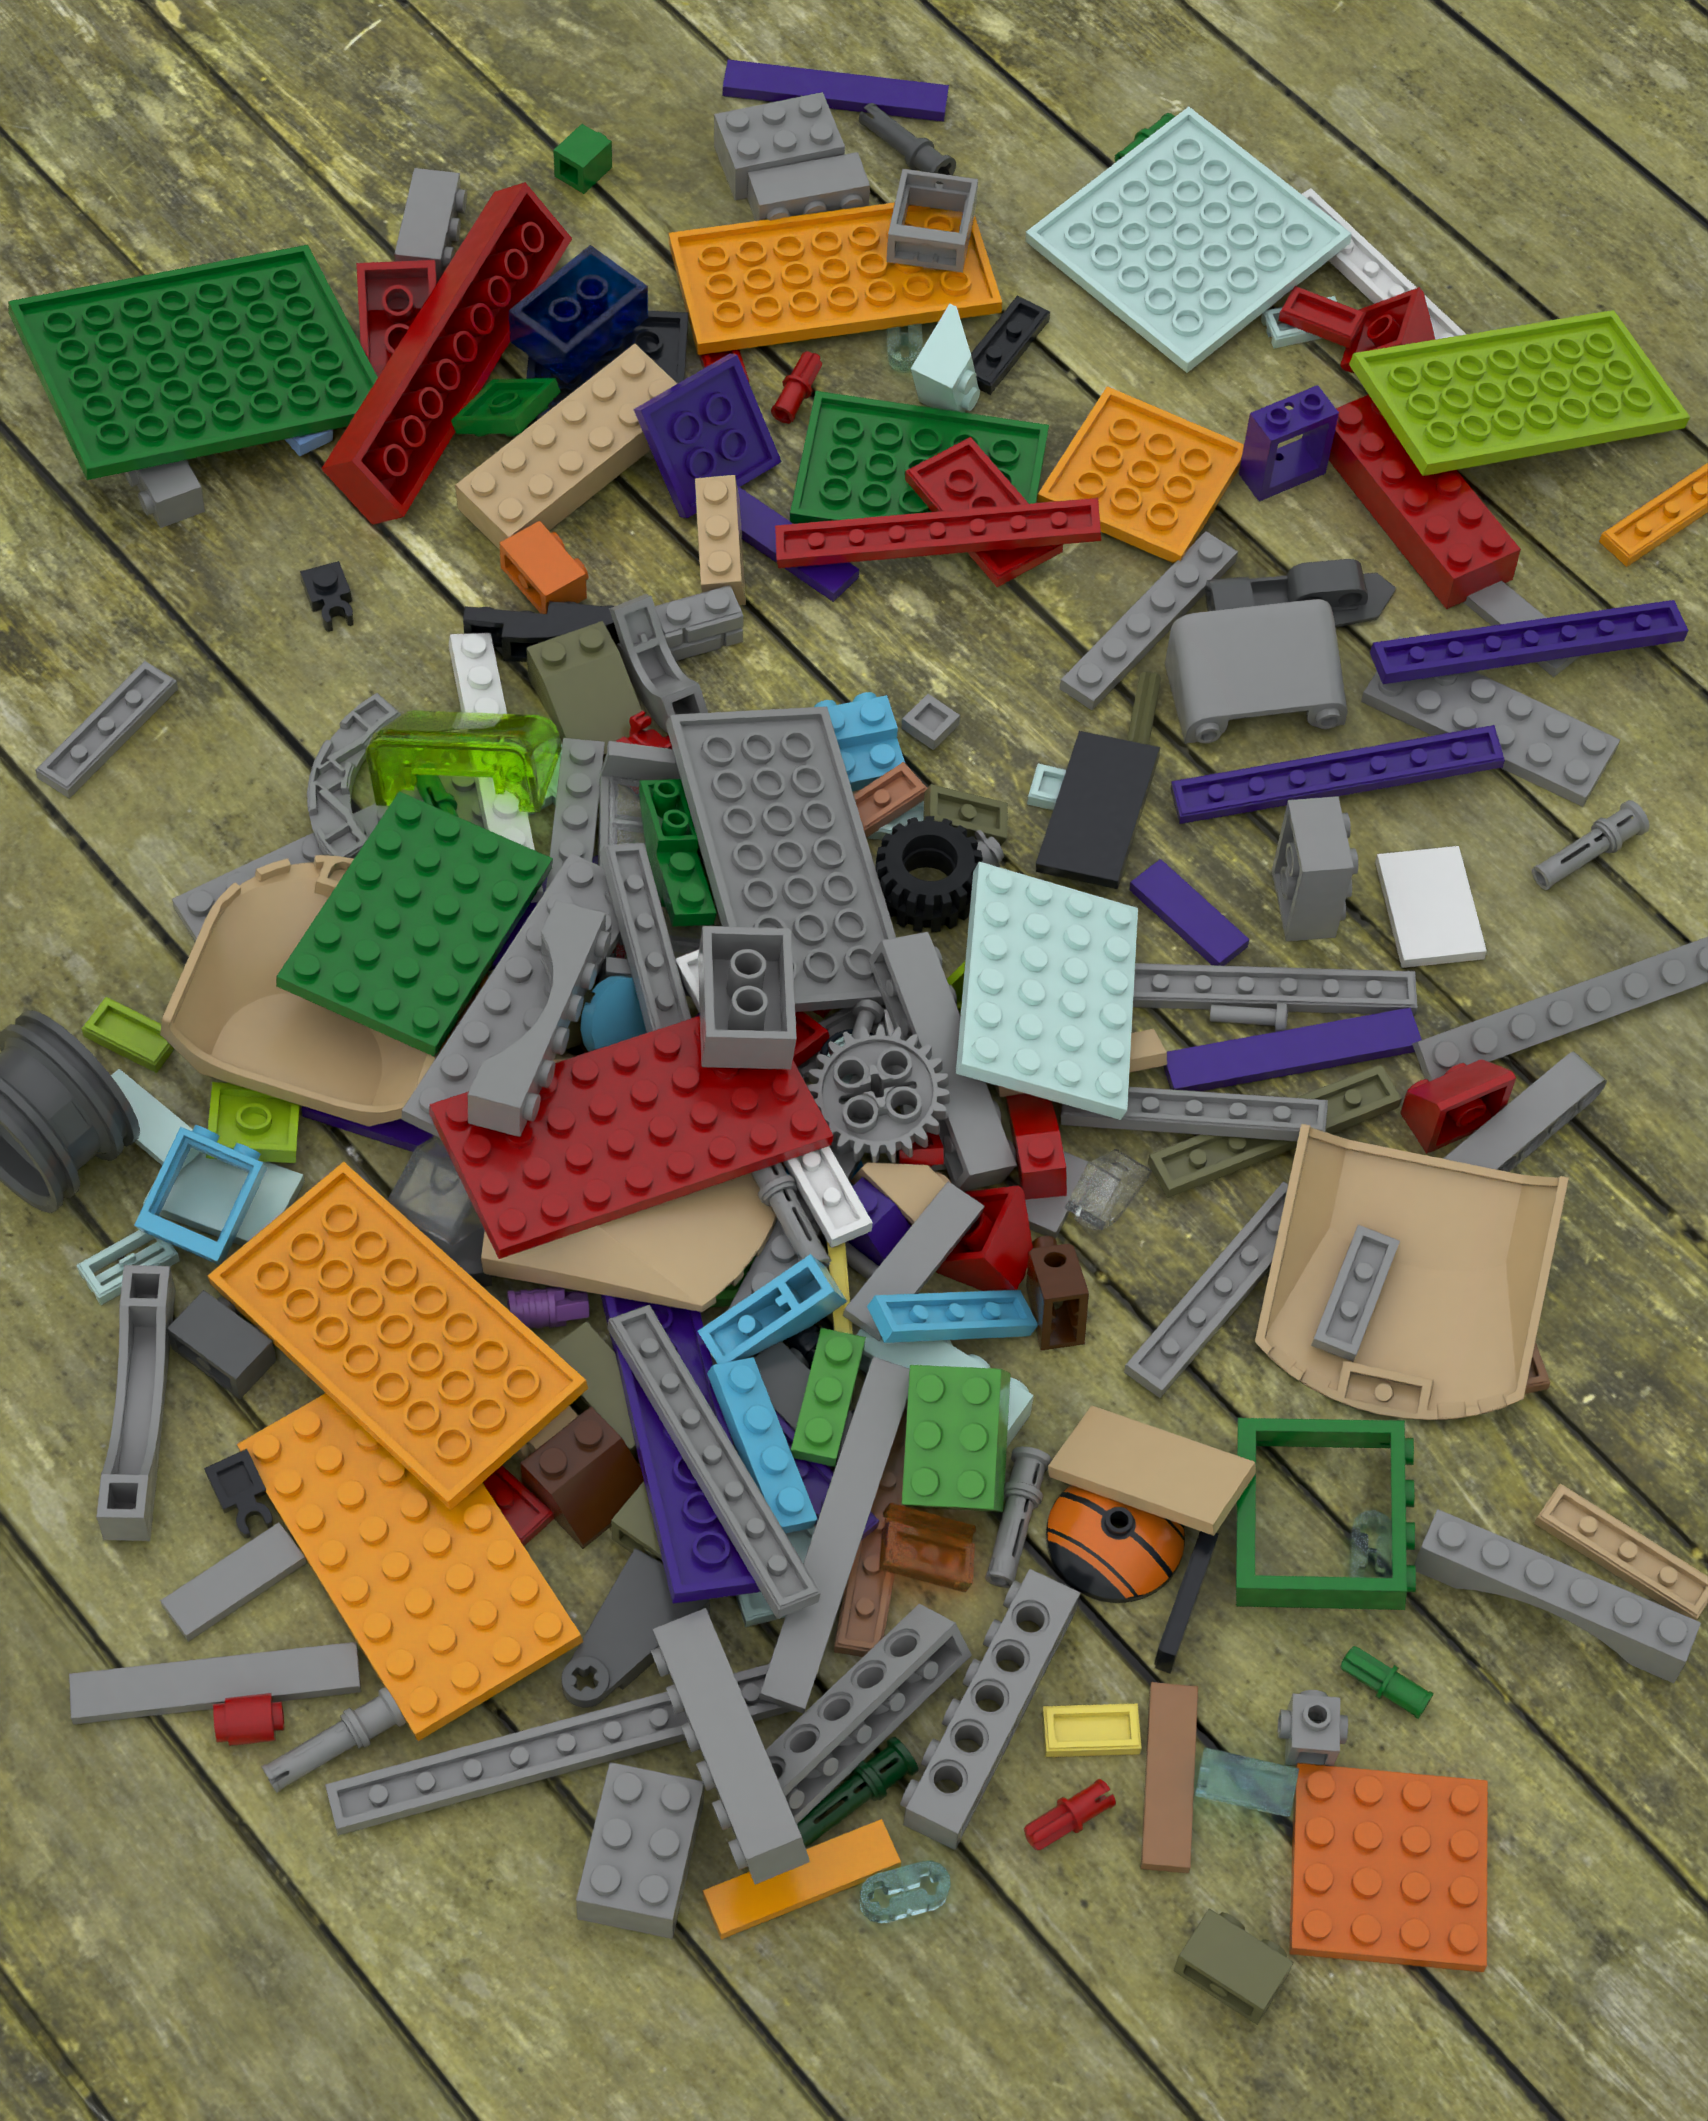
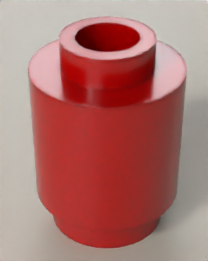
[213,1693,285,1746]

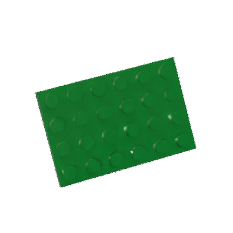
[790,391,1049,524]
[276,791,553,1057]

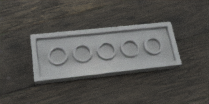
[1361,636,1620,807]

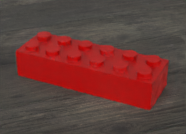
[1329,394,1521,609]

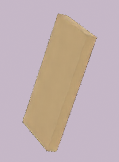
[1048,1405,1256,1536]

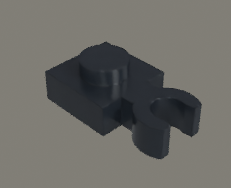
[300,561,354,632]
[204,1449,273,1539]

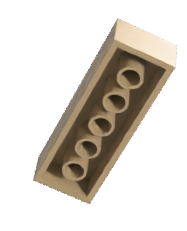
[455,344,677,550]

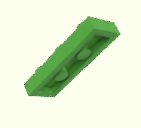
[791,1328,866,1467]

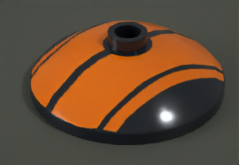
[1046,1485,1185,1603]

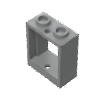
[887,169,978,273]

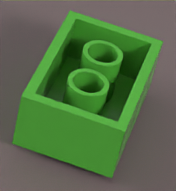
[902,1365,1011,1512]

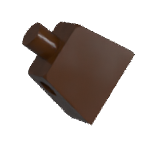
[1026,1236,1089,1351]

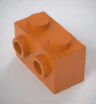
[499,521,589,614]

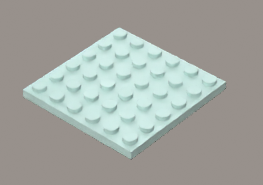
[1026,107,1351,373]

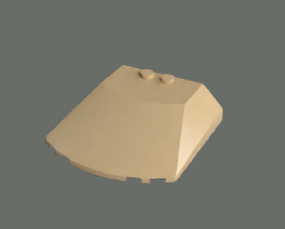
[481,1053,786,1312]
[1255,1124,1569,1420]

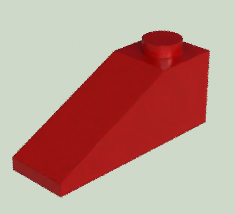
[1005,1093,1067,1200]

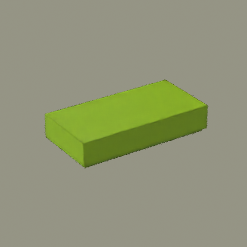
[82,997,174,1073]

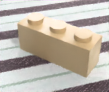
[695,475,746,605]

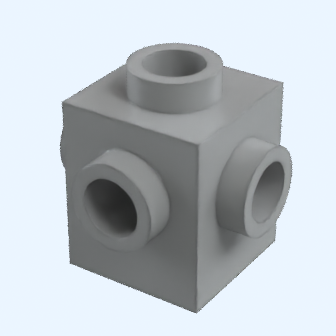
[1277,1690,1348,1766]

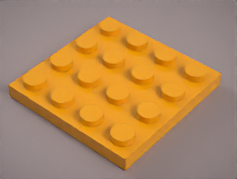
[1037,386,1244,563]

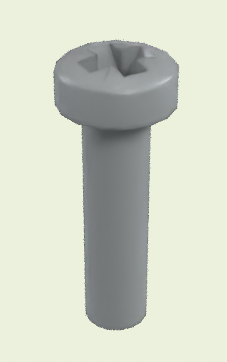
[851,999,884,1040]
[1210,1002,1288,1032]

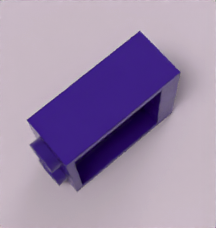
[1238,385,1339,502]

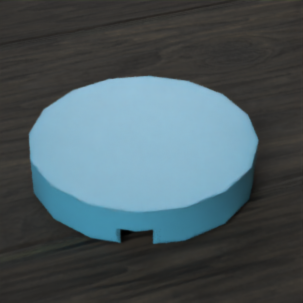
[580,975,647,1052]

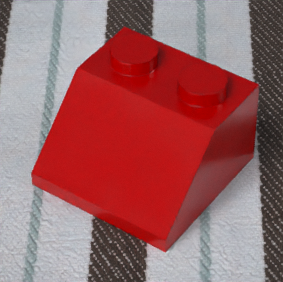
[1400,1059,1516,1154]

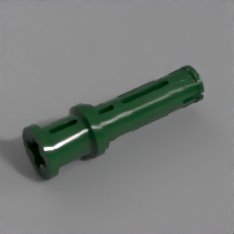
[797,1737,919,1848]

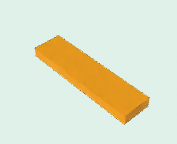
[1599,463,1708,567]
[703,1819,901,1940]

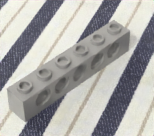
[900,1569,1080,1850]
[766,1603,972,1824]

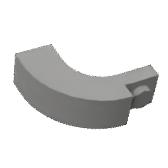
[609,594,708,733]

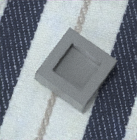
[901,694,960,750]

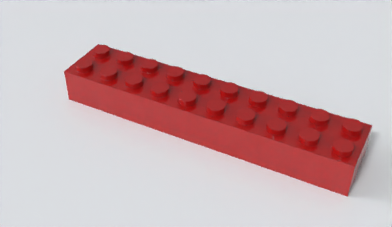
[321,182,572,525]

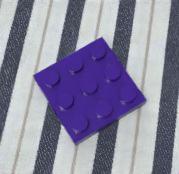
[633,354,782,518]

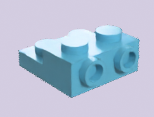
[814,692,905,791]

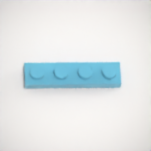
[867,1290,1038,1343]
[707,1357,818,1534]

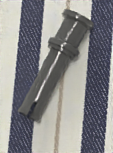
[859,103,956,184]

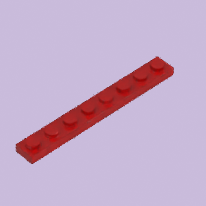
[775,498,1102,568]

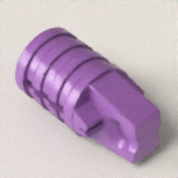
[507,1287,590,1329]

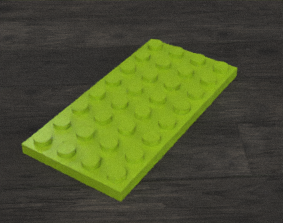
[1349,310,1690,476]

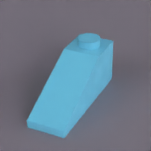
[698,1254,848,1364]

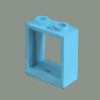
[134,1125,267,1265]

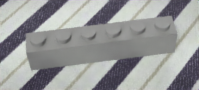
[869,932,1017,1191]
[650,1608,810,1884]

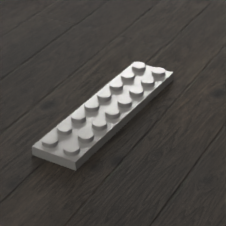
[402,853,622,1138]

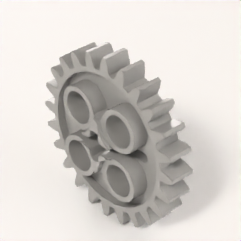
[807,1024,950,1163]

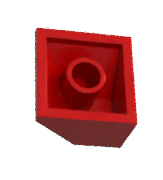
[1340,287,1436,373]
[936,1185,1033,1291]

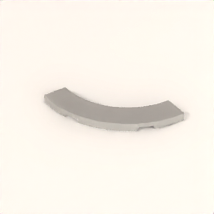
[307,693,403,858]

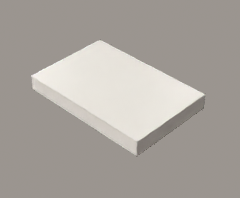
[1375,846,1487,968]

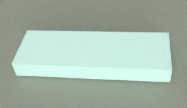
[111,1069,201,1170]

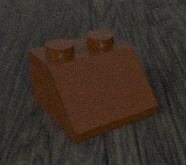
[521,1407,644,1549]

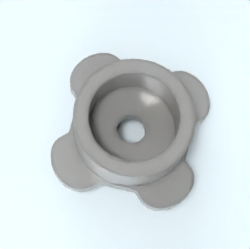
[975,830,1004,868]

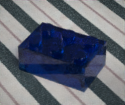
[509,245,648,384]

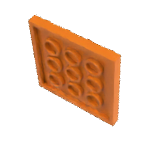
[1289,1763,1488,1972]

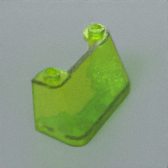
[366,710,562,812]

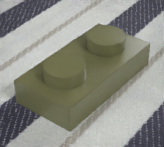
[923,784,1008,846]

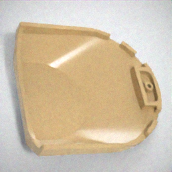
[160,855,443,1127]

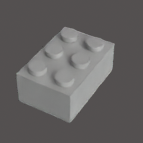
[714,92,845,201]
[1272,796,1358,942]
[698,926,797,1069]
[576,1762,705,1939]

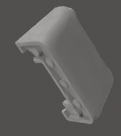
[1165,599,1347,744]

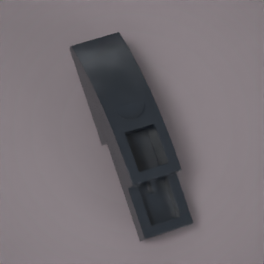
[463,601,620,662]

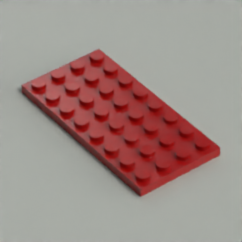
[429,1016,834,1259]

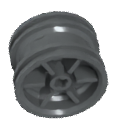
[0,1010,140,1213]

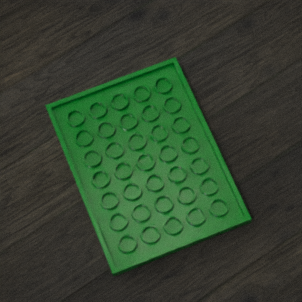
[8,245,378,480]

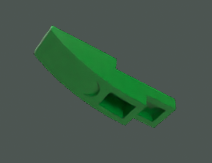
[639,779,716,927]

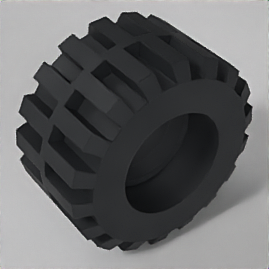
[876,816,983,933]

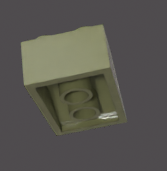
[526,621,649,760]

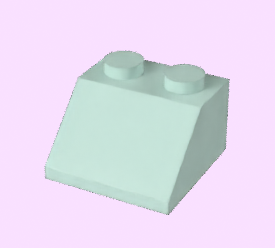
[911,304,980,412]

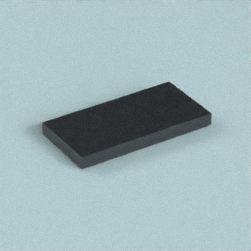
[1036,731,1160,889]

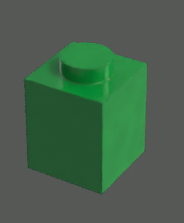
[553,124,612,194]

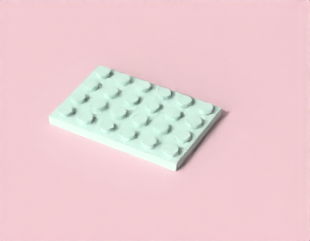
[956,862,1138,1120]

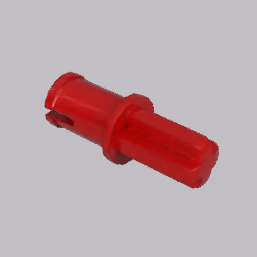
[771,351,822,424]
[1024,1779,1116,1851]

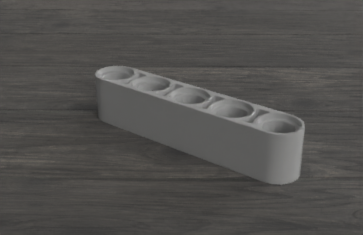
[1443,1051,1607,1172]

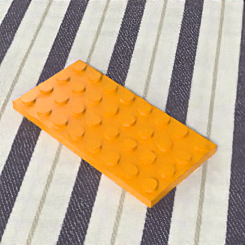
[669,202,1002,355]
[207,1162,588,1510]
[237,1393,583,1741]

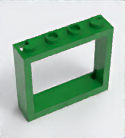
[1236,1418,1416,1610]

